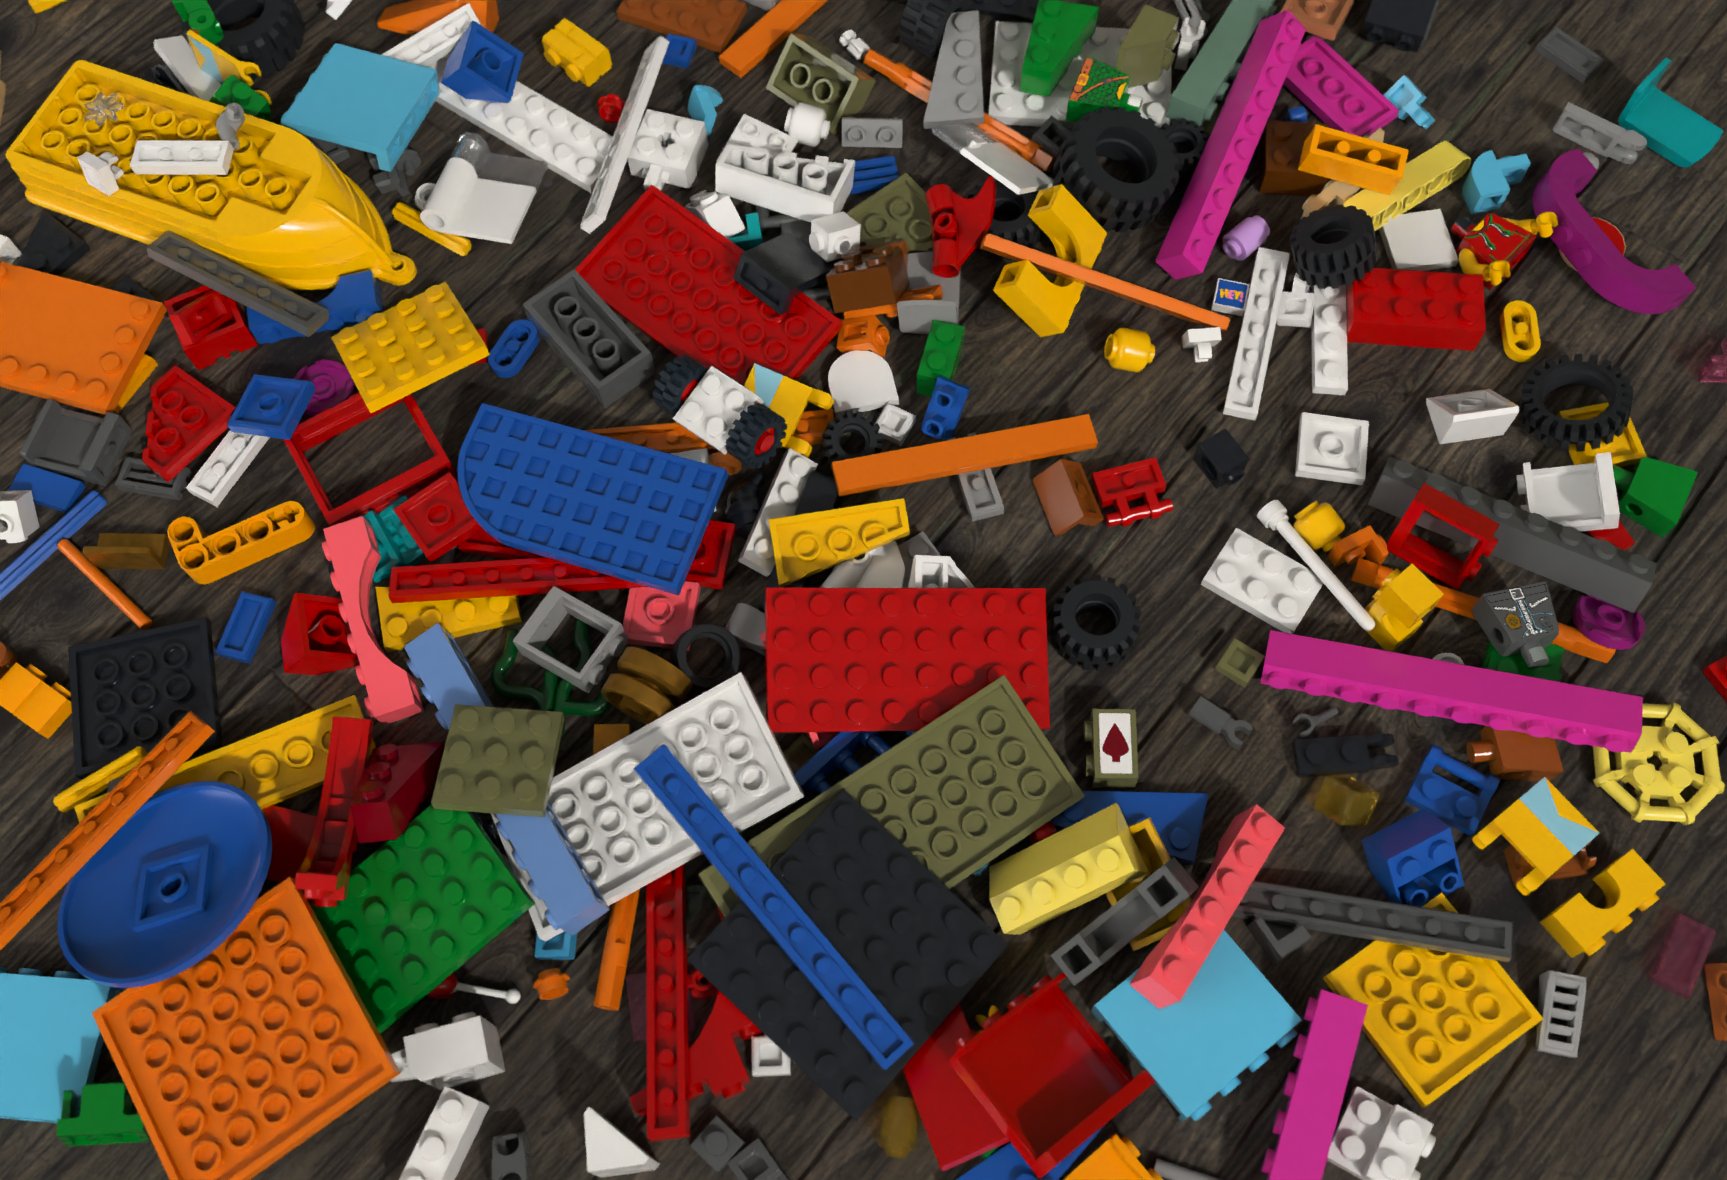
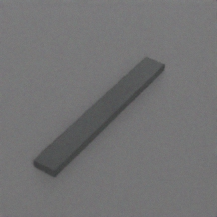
[1205,873,1513,962]

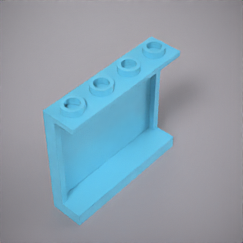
[281,43,440,172]
[1091,930,1302,1122]
[0,967,127,1123]

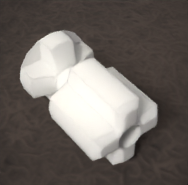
[840,30,870,60]

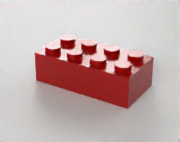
[1346,268,1486,351]

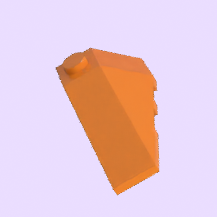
[377,0,499,35]

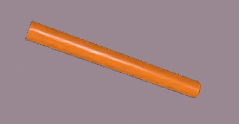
[57,539,153,630]

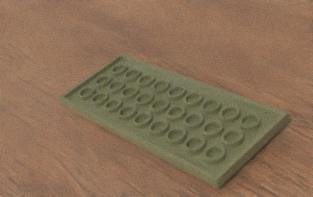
[698,675,1085,918]

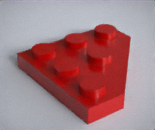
[142,365,236,482]

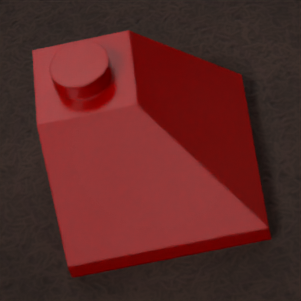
[281,593,360,676]

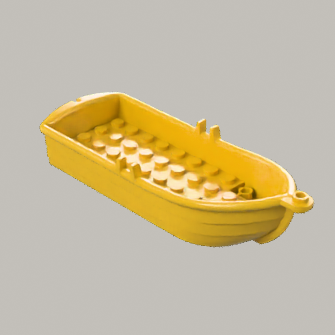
[5,60,417,290]

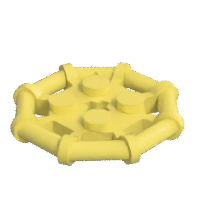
[1592,702,1725,825]

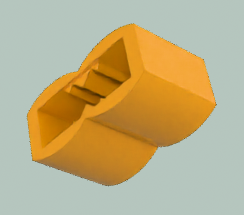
[0,662,72,739]

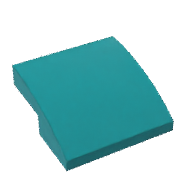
[363,495,427,583]

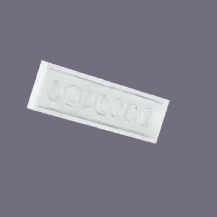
[428,52,613,194]

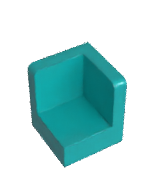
[727,213,763,251]

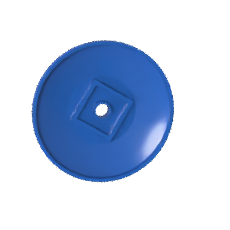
[58,781,272,988]

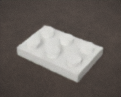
[1201,528,1324,634]

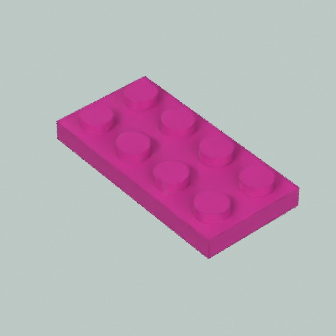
[1283,36,1399,137]

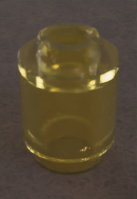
[878,1097,920,1158]

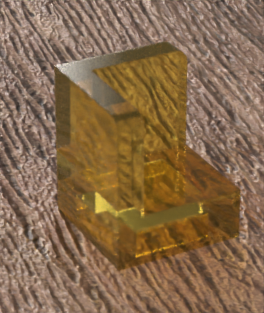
[1313,776,1380,826]

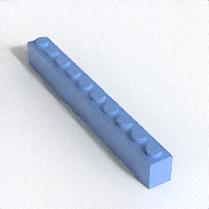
[403,623,610,936]

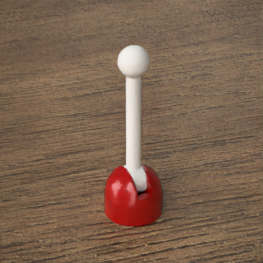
[428,973,521,1004]

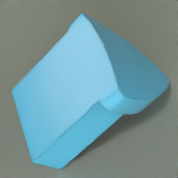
[687,85,723,136]

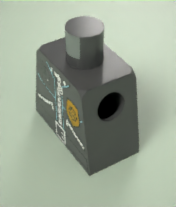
[1471,581,1559,669]

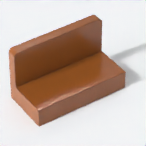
[1033,459,1104,536]

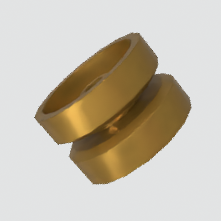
[601,647,693,725]

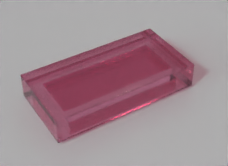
[1649,913,1716,999]

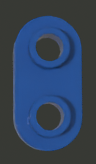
[488,319,539,378]

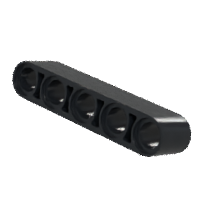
[759,470,842,613]

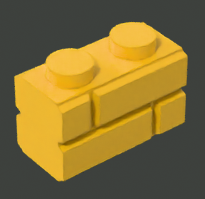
[542,18,612,87]

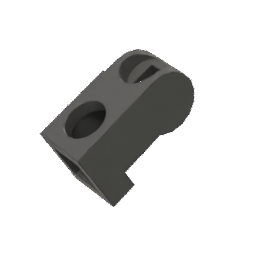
[491,1131,533,1180]

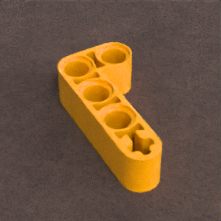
[167,501,315,585]

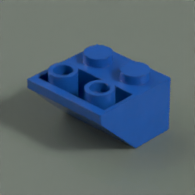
[1362,808,1464,907]

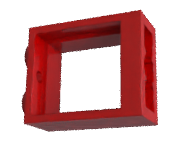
[1386,483,1500,590]

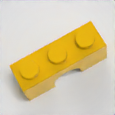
[1365,563,1444,652]
[1540,849,1665,958]

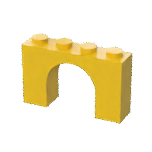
[993,184,1107,337]

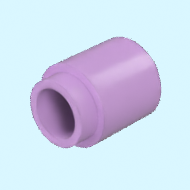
[1223,216,1270,261]

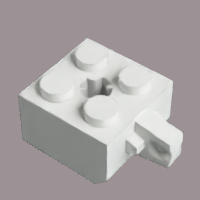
[627,109,709,191]
[390,1012,506,1090]

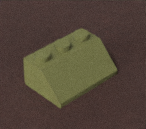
[766,33,876,134]

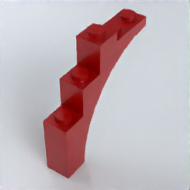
[294,717,374,907]
[629,906,762,1116]

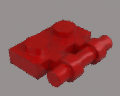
[1091,457,1173,527]

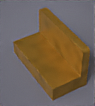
[82,533,170,570]

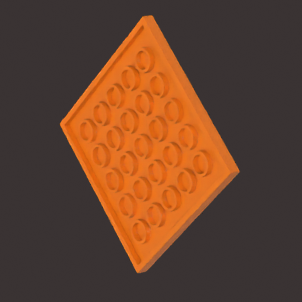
[92,877,401,1180]

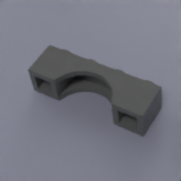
[1050,857,1199,986]

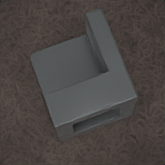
[1247,916,1312,964]

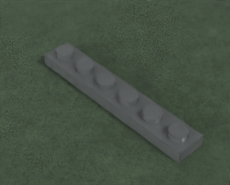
[146,231,329,337]

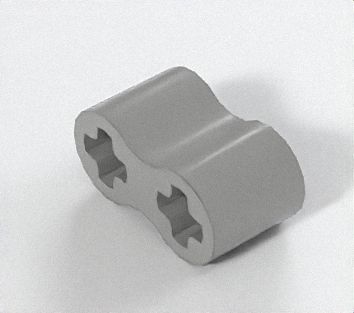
[725,603,765,657]

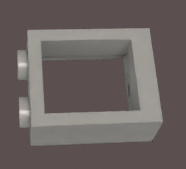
[513,586,628,693]

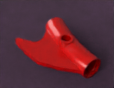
[925,176,996,278]

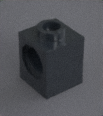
[1193,428,1249,489]

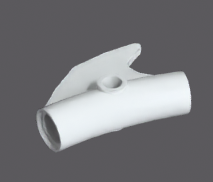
[820,541,906,588]

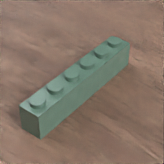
[1166,0,1278,128]

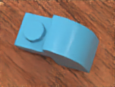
[1462,150,1531,215]

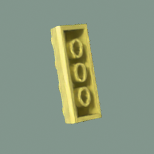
[989,803,1149,935]

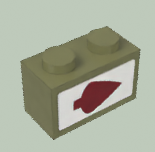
[1083,709,1139,788]

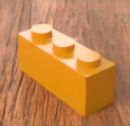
[1298,124,1409,195]

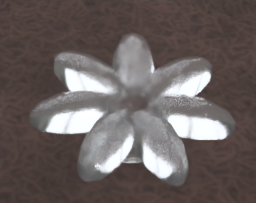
[84,93,124,126]

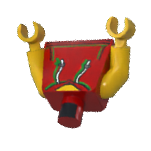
[1450,212,1558,291]

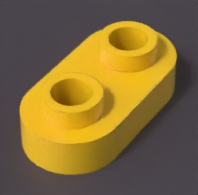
[1500,300,1541,362]

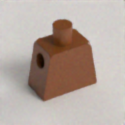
[1466,726,1564,781]

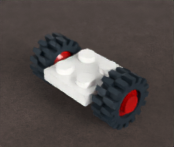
[653,355,787,469]

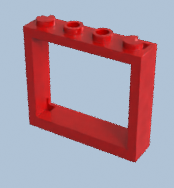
[283,393,458,526]

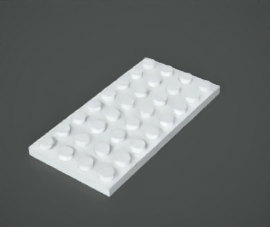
[491,672,804,942]

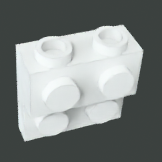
[1327,1086,1436,1180]

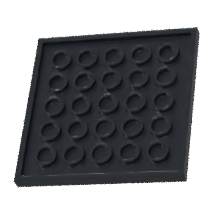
[686,790,1008,1121]

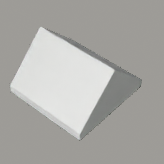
[1426,389,1519,444]
[584,1107,660,1178]

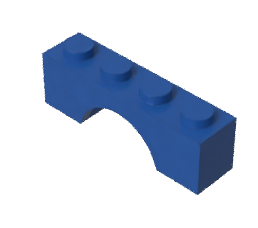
[247,270,384,344]

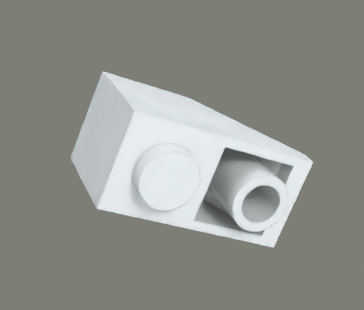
[684,190,746,238]

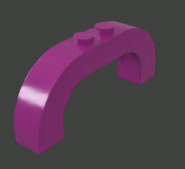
[1532,148,1696,314]

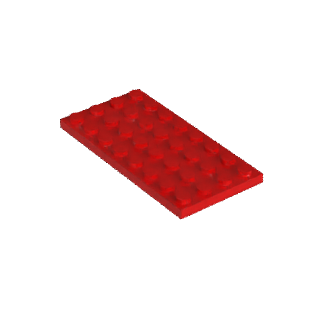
[575,185,843,386]
[765,588,1050,733]

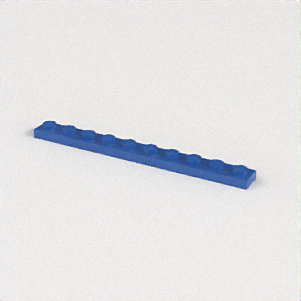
[634,744,914,1070]

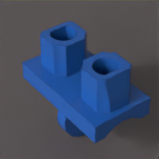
[920,375,971,441]

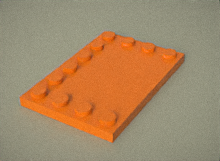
[0,261,167,415]

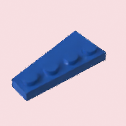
[1052,791,1208,865]

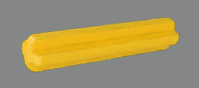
[392,202,472,256]
[53,746,148,813]

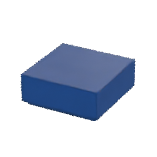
[662,34,697,69]

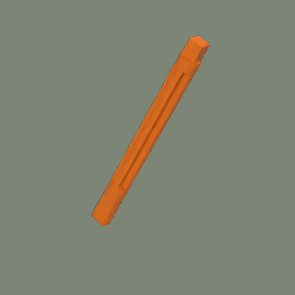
[864,49,1056,172]
[1351,558,1616,664]
[594,889,640,1011]

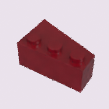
[350,741,445,843]

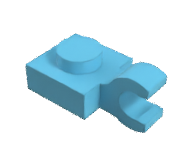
[1383,75,1435,129]

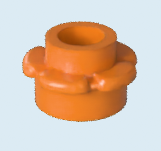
[533,968,570,1000]

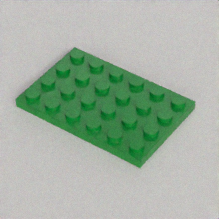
[310,805,535,1034]

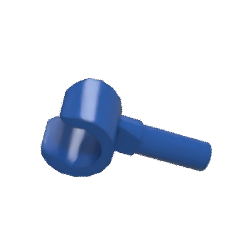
[1284,106,1307,123]

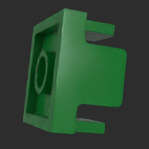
[56,1083,151,1147]

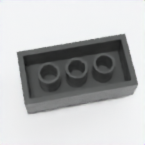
[522,269,656,409]

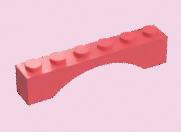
[322,516,425,725]
[1129,804,1285,1009]

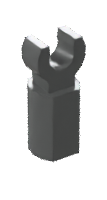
[1188,695,1253,750]

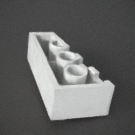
[716,144,855,222]

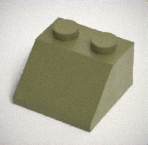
[1115,4,1180,88]

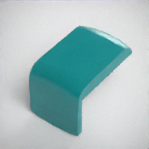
[1618,57,1724,168]

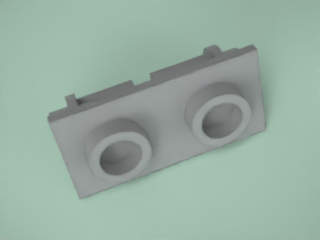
[842,116,903,148]

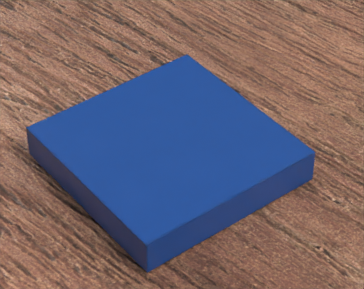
[227,374,316,440]

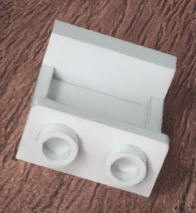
[1516,452,1620,532]

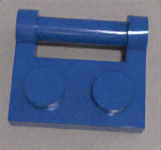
[1403,744,1500,836]

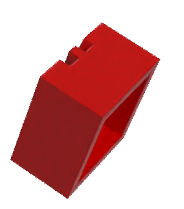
[164,285,258,370]

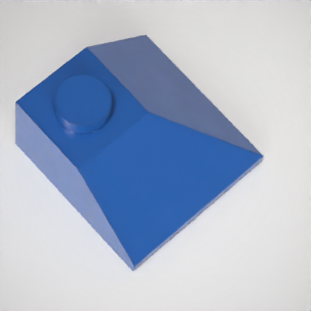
[441,20,524,103]

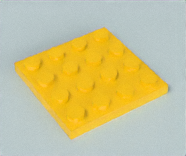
[331,281,490,413]
[1323,893,1544,1108]

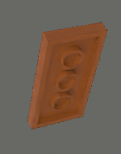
[617,0,747,54]

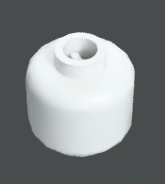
[784,102,831,147]

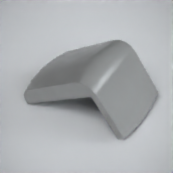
[897,251,961,334]

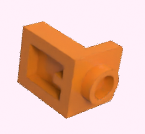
[836,315,890,358]
[1328,525,1389,567]

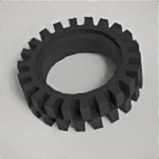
[1520,354,1633,452]

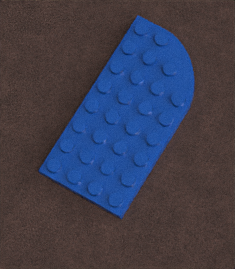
[458,403,728,596]

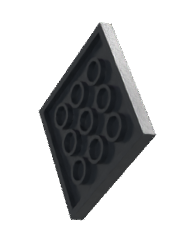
[68,617,222,780]

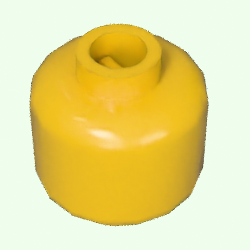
[1104,328,1155,372]
[1293,500,1345,552]

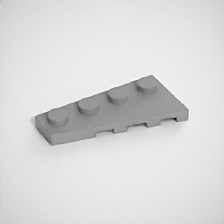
[923,10,985,129]

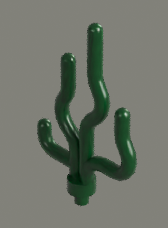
[491,593,611,736]

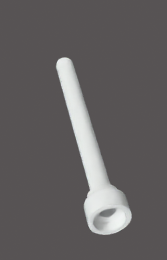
[1257,500,1375,631]

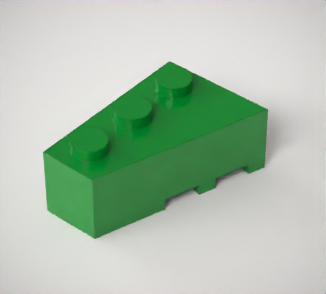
[1020,0,1099,97]

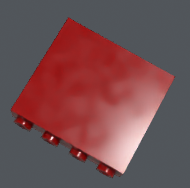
[948,972,1156,1179]

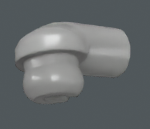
[216,103,245,150]

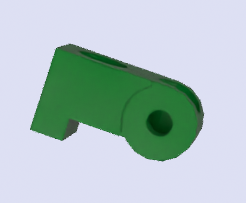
[171,0,224,45]

